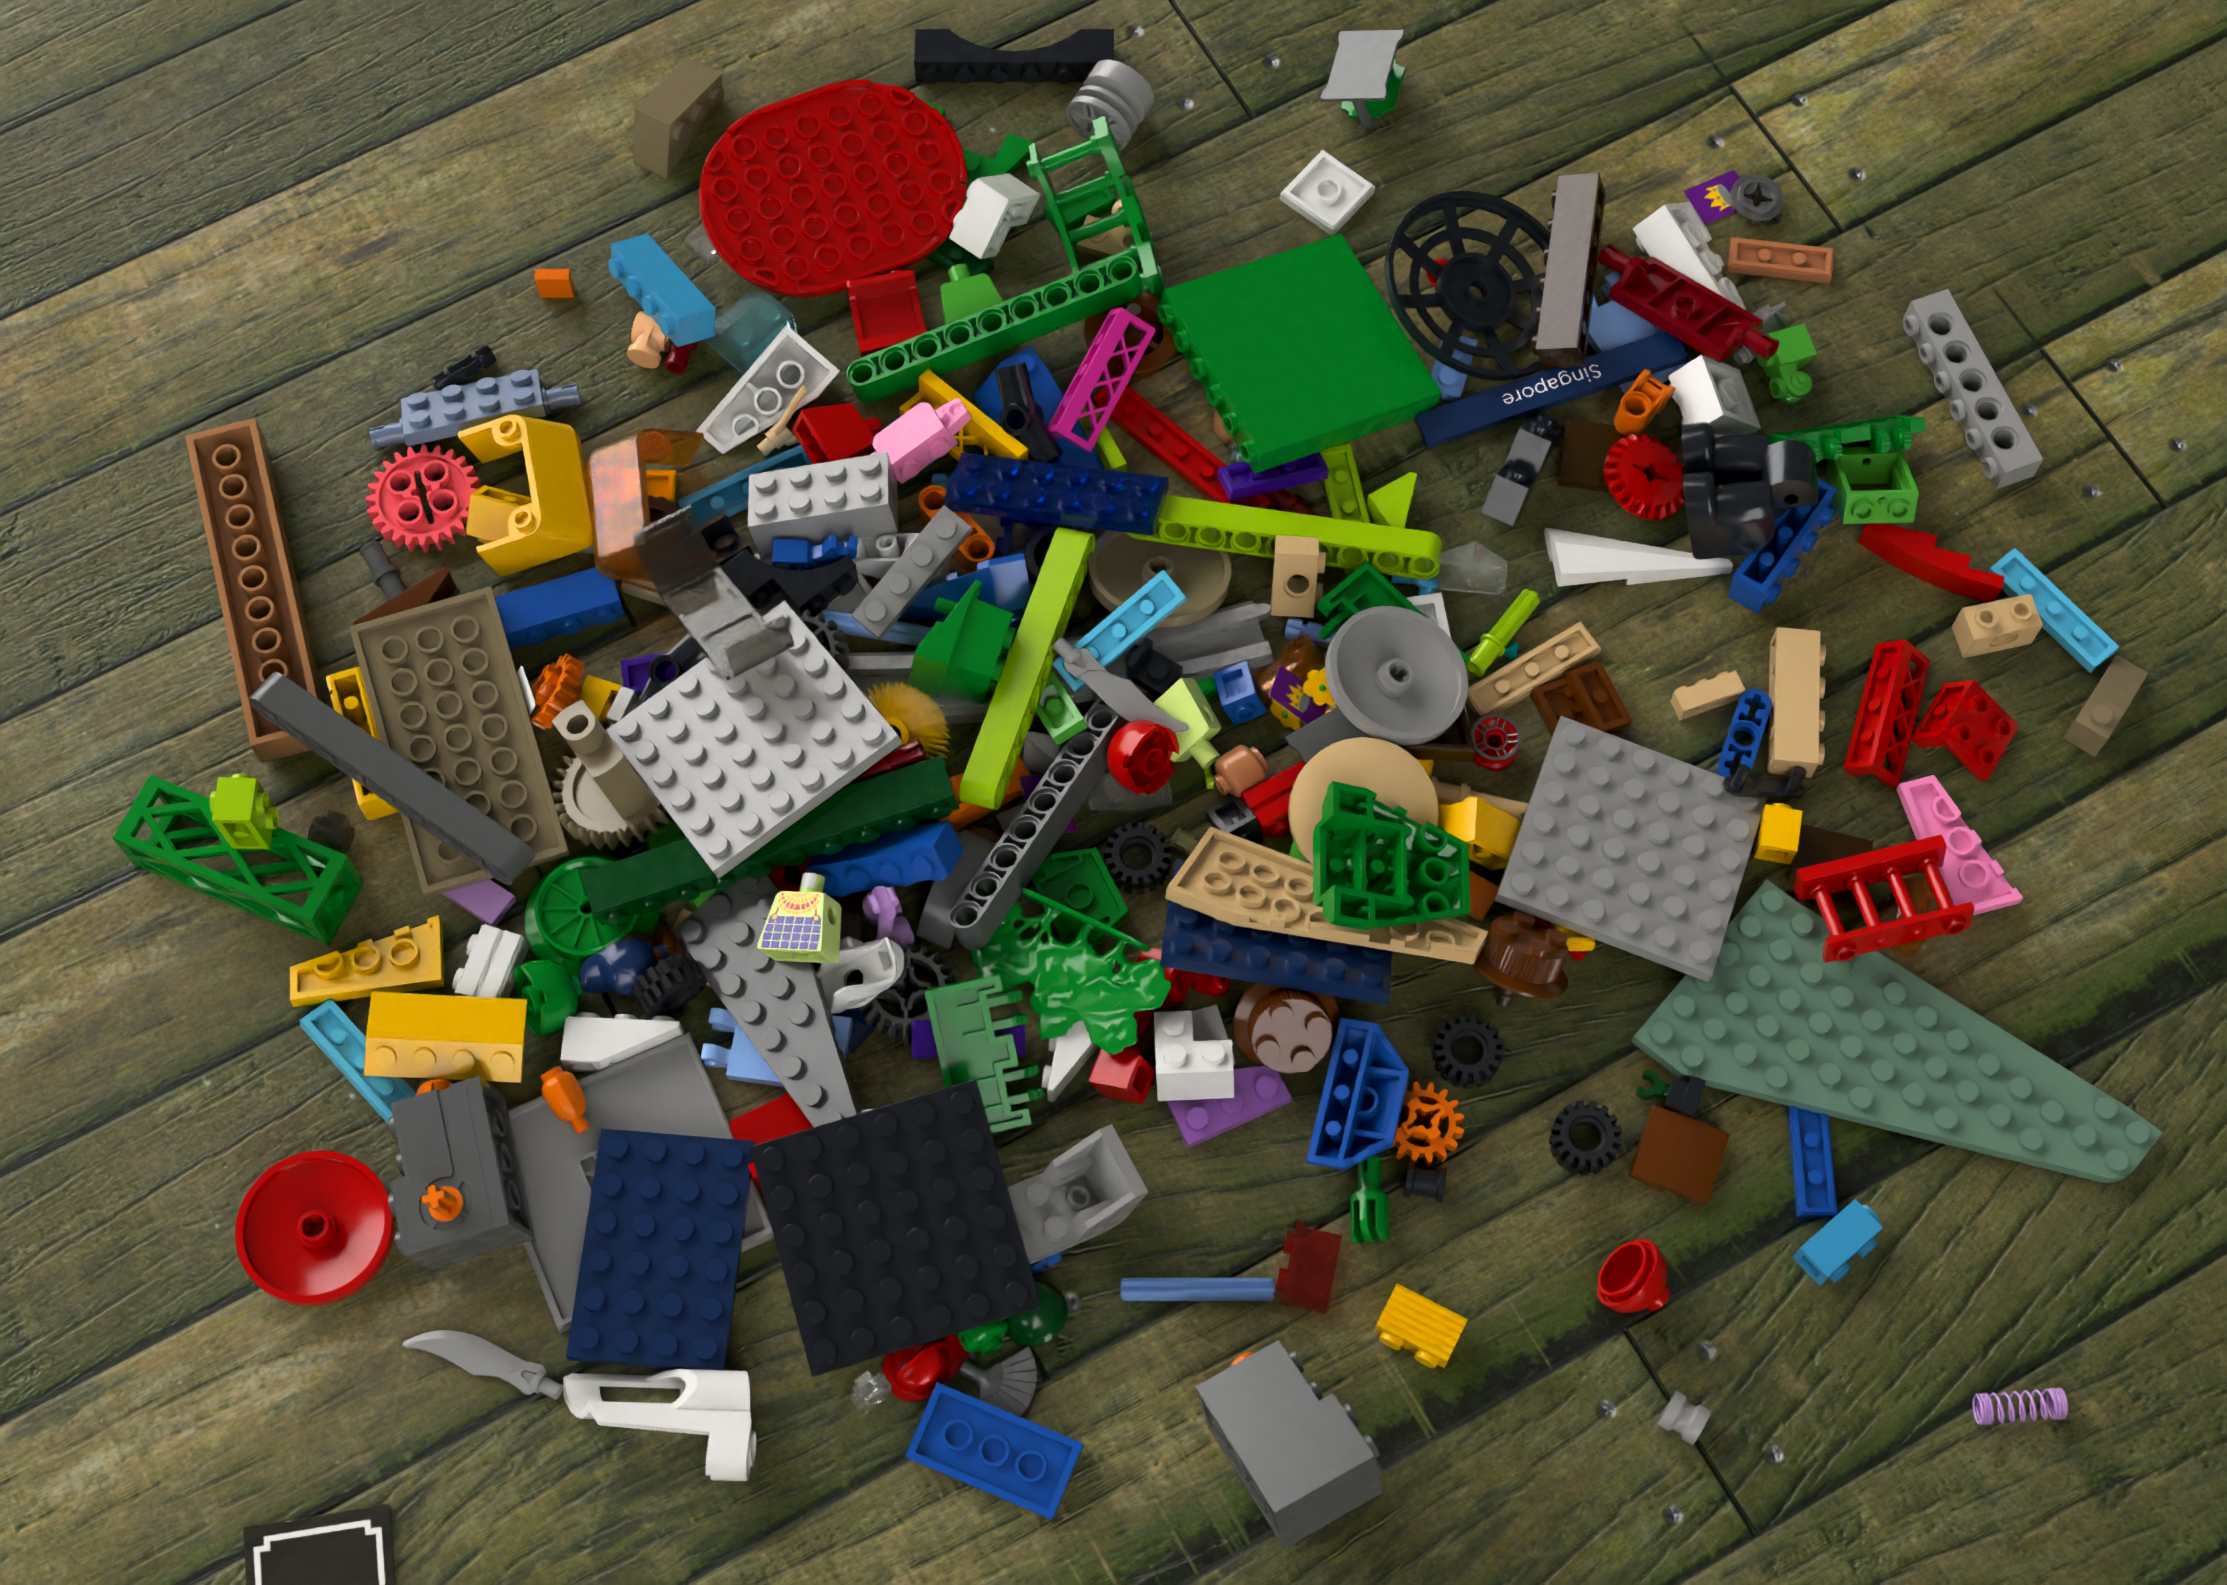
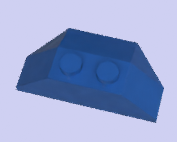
[1306,1018,1410,1170]

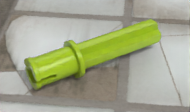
[1466,589,1540,677]

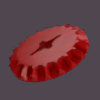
[1604,433,1685,520]

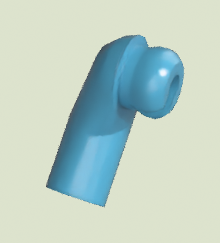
[1391,575,1440,596]

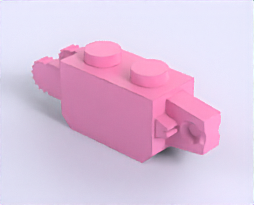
[870,398,972,484]

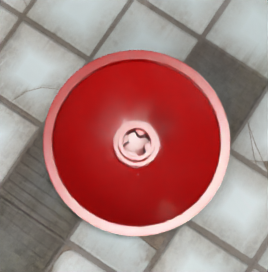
[235,1150,395,1307]

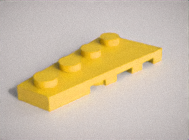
[290,915,444,1007]

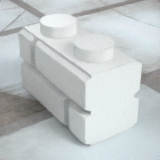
[452,924,529,998]

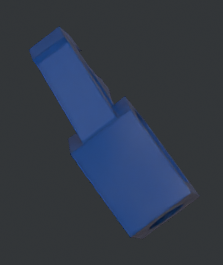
[772,535,858,571]

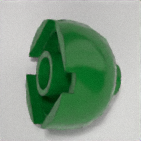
[513,959,582,1037]

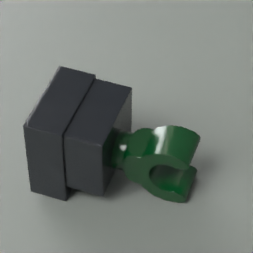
[1636,1070,1706,1118]

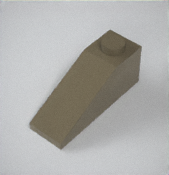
[2063,654,2148,757]

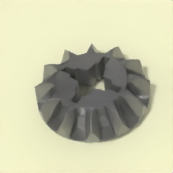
[1729,175,1784,224]

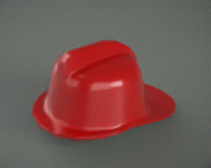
[883,1335,969,1402]

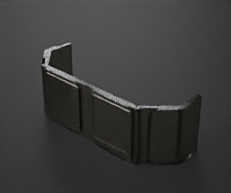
[632,505,795,681]

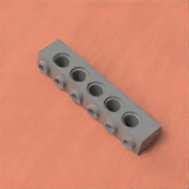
[1903,289,2043,489]

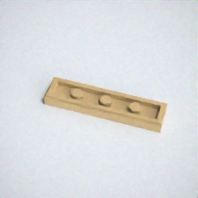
[1466,621,1601,719]

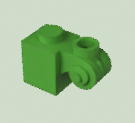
[1756,324,1817,404]

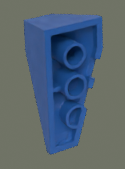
[973,346,1104,485]
[898,553,1031,630]

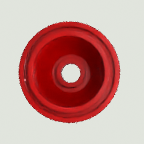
[1597,1239,1670,1313]

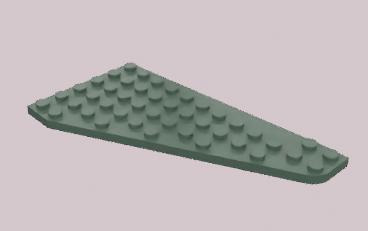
[1631,879,2163,1183]

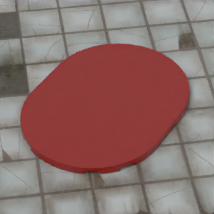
[699,79,968,297]

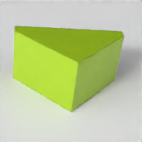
[1366,472,1417,528]

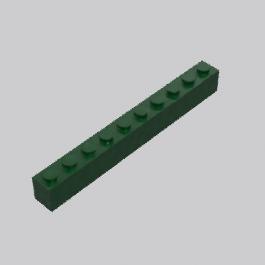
[582,755,960,925]

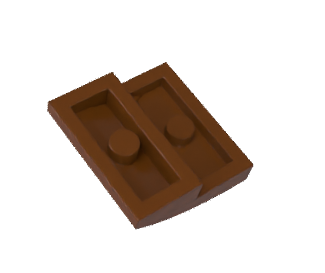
[1530,661,1633,736]
[1628,1106,1730,1206]

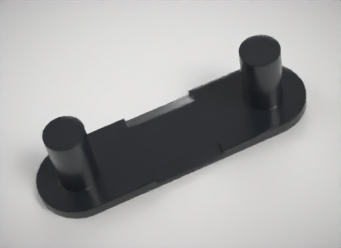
[1722,764,1807,799]

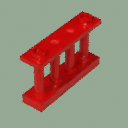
[1794,834,1975,963]

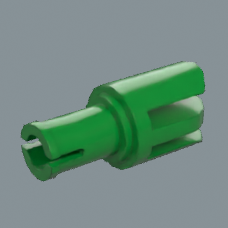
[1350,1156,1390,1244]

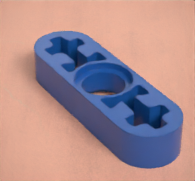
[1715,689,1772,778]

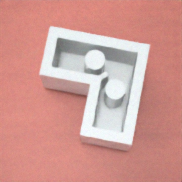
[949,174,1041,259]
[1154,1011,1234,1101]

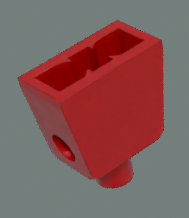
[792,403,883,464]

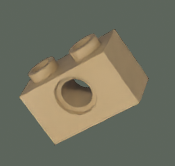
[1271,535,1326,618]
[1952,594,2043,658]

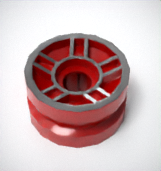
[1471,714,1521,772]

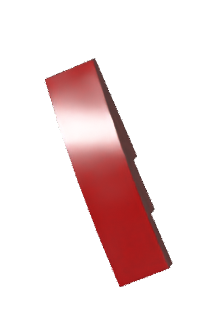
[1858,523,2004,603]

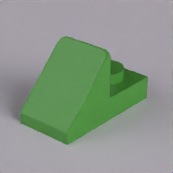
[1036,671,1089,746]

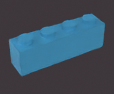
[608,234,716,347]

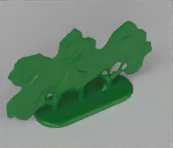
[971,888,1172,1055]

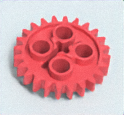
[366,444,482,553]

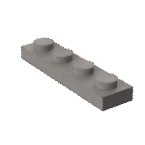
[851,505,973,640]

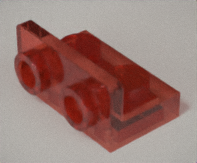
[1275,1220,1342,1314]

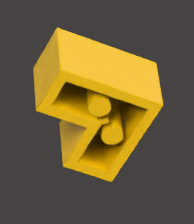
[1437,797,1522,871]

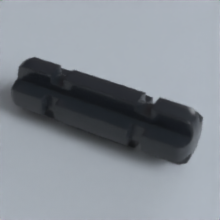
[431,345,496,391]

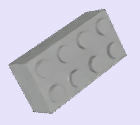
[748,452,898,555]

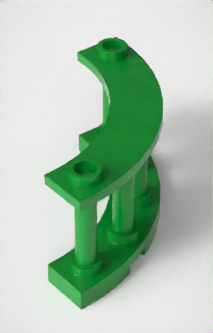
[1026,116,1167,298]

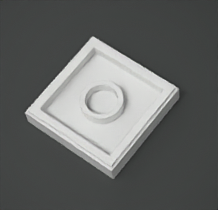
[1280,150,1375,236]

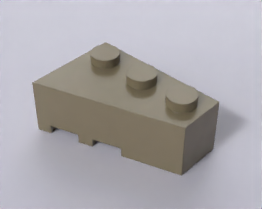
[633,58,724,178]

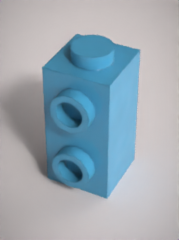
[1792,1199,1883,1287]

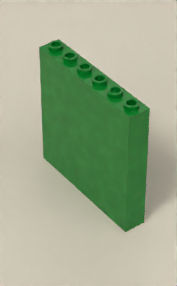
[1157,234,1442,474]

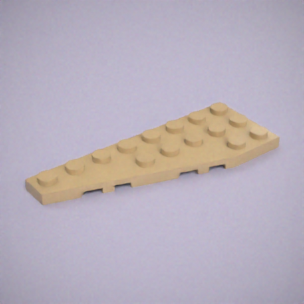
[1165,826,1489,964]

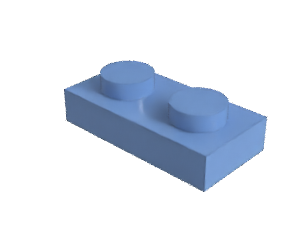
[1431,332,1478,403]

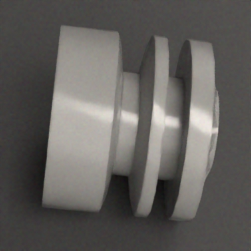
[1066,59,1155,150]

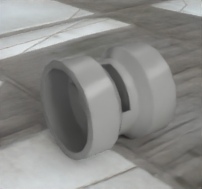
[1657,1390,1712,1446]

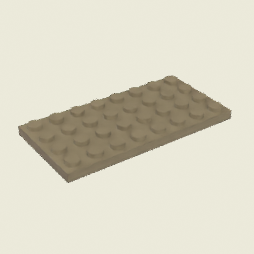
[349,586,570,898]

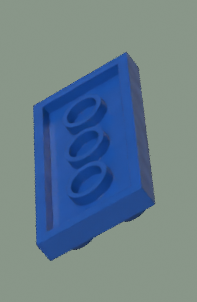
[905,1382,1084,1521]

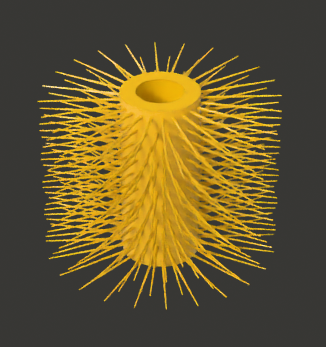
[861,680,951,759]

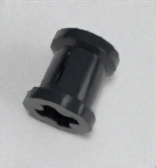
[1403,1162,1447,1203]

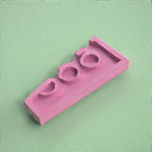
[1896,775,2023,916]

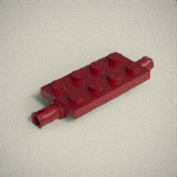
[1598,243,1779,363]

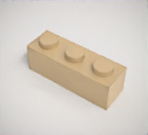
[1670,671,1745,721]

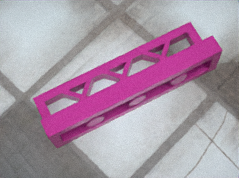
[1047,307,1156,452]

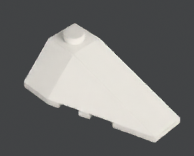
[1633,202,1747,311]
[696,325,840,454]

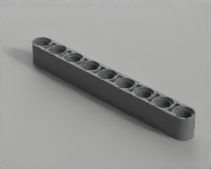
[249,672,535,885]
[949,678,1134,950]

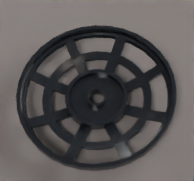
[1384,191,1550,381]

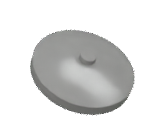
[1325,606,1468,745]

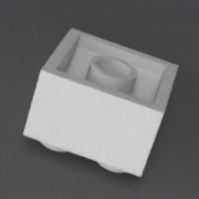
[1668,355,1761,435]

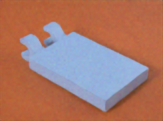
[1588,271,1689,394]
[701,1008,853,1087]

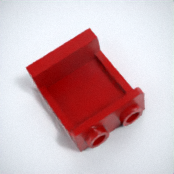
[846,270,930,358]

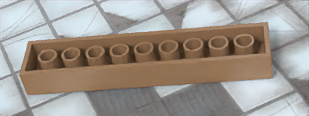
[185,418,324,763]

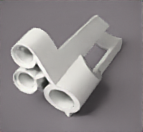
[563,1369,756,1481]

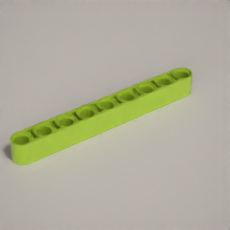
[1124,492,1442,579]
[959,527,1095,810]

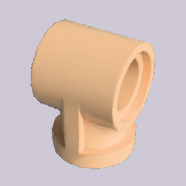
[626,311,672,369]

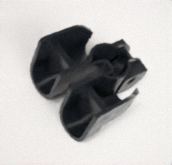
[1682,422,1819,560]

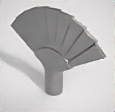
[959,1346,1037,1417]

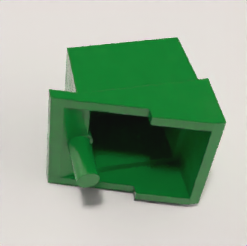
[907,580,1016,705]

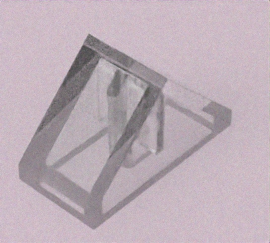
[1435,541,1507,596]

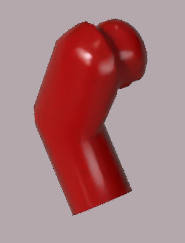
[1190,972,1231,998]

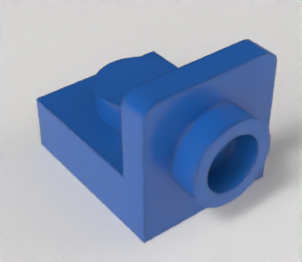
[1213,660,1267,725]

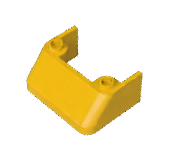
[458,415,597,577]

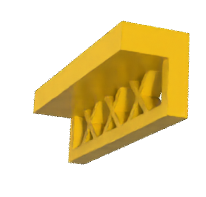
[899,369,1028,494]

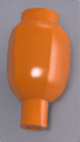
[540,1066,591,1135]

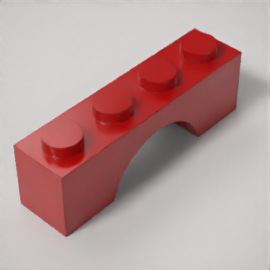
[1088,948,1195,1105]

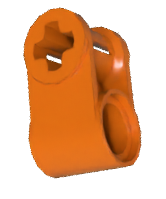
[1614,369,1676,436]

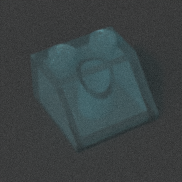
[704,291,796,375]

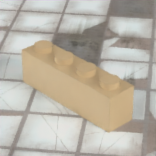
[1767,627,1826,778]

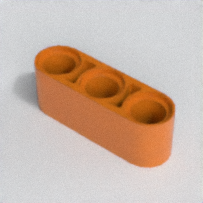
[918,485,995,574]

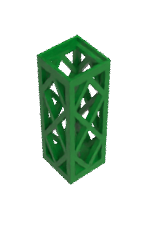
[113,775,364,947]

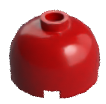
[1107,720,1179,795]

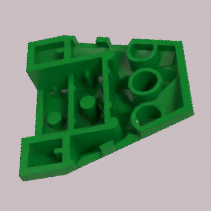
[1313,781,1471,930]

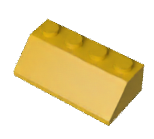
[364,992,527,1083]

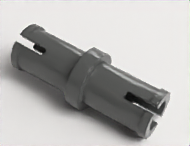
[359,541,407,600]

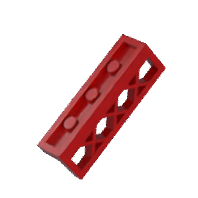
[1843,639,1931,787]

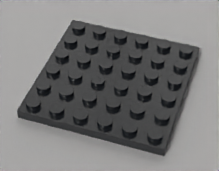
[750,1079,1042,1377]

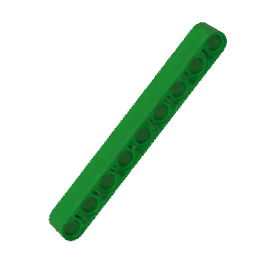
[846,256,1143,403]

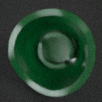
[1005,1280,1068,1347]

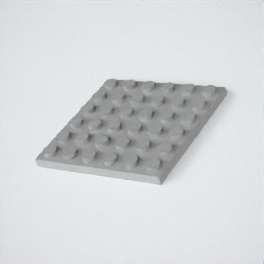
[606,601,902,879]
[1494,716,1767,982]

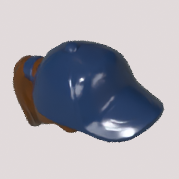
[579,920,678,996]

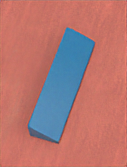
[675,444,813,534]

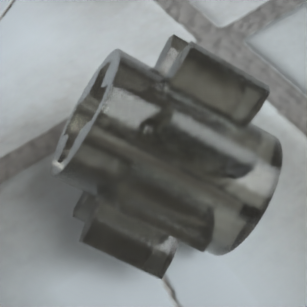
[308,810,355,853]

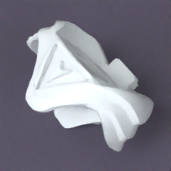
[816,936,904,1014]

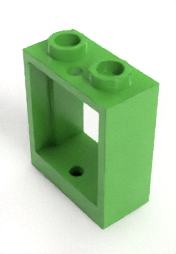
[1825,447,1919,524]

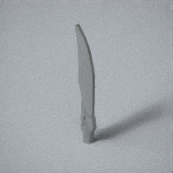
[1052,637,1188,733]
[403,1330,563,1400]

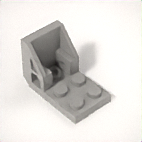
[1008,1124,1148,1265]

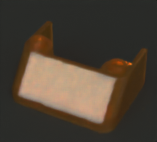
[586,428,716,585]

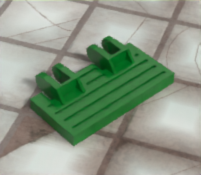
[1765,415,1926,463]
[1316,561,1470,666]
[924,973,1044,1133]

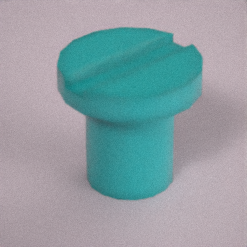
[1504,642,1520,660]

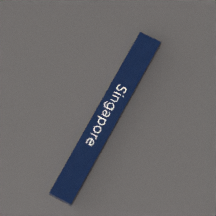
[1415,331,1689,449]

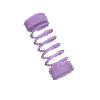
[1973,1387,2068,1426]

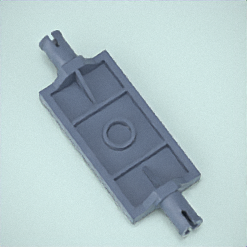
[369,369,581,450]

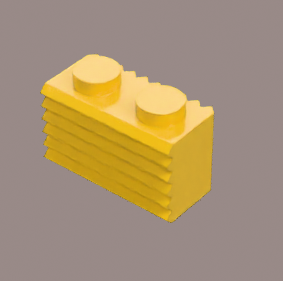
[1374,1283,1468,1368]

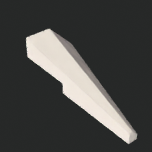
[1544,528,1733,587]

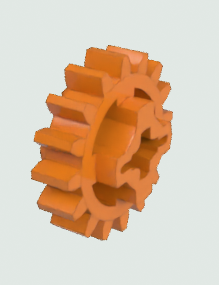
[529,653,585,731]
[1389,1082,1464,1167]

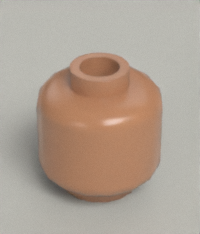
[1212,745,1269,798]

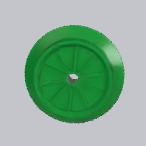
[525,854,659,979]

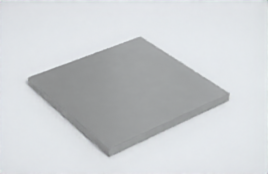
[508,1032,774,1333]

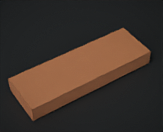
[1727,237,1834,284]

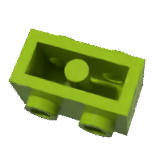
[210,774,279,849]

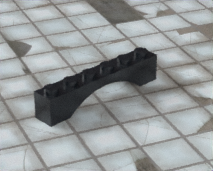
[914,29,1114,84]

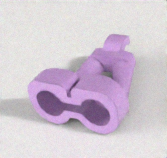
[863,886,915,953]

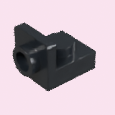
[695,513,754,568]
[1124,637,1183,698]
[1204,795,1264,845]

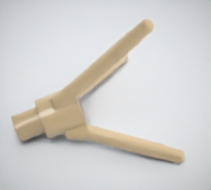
[757,385,807,456]

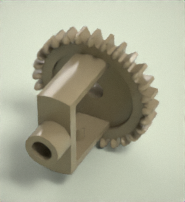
[552,700,670,850]

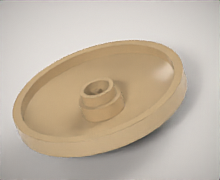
[1288,737,1439,865]

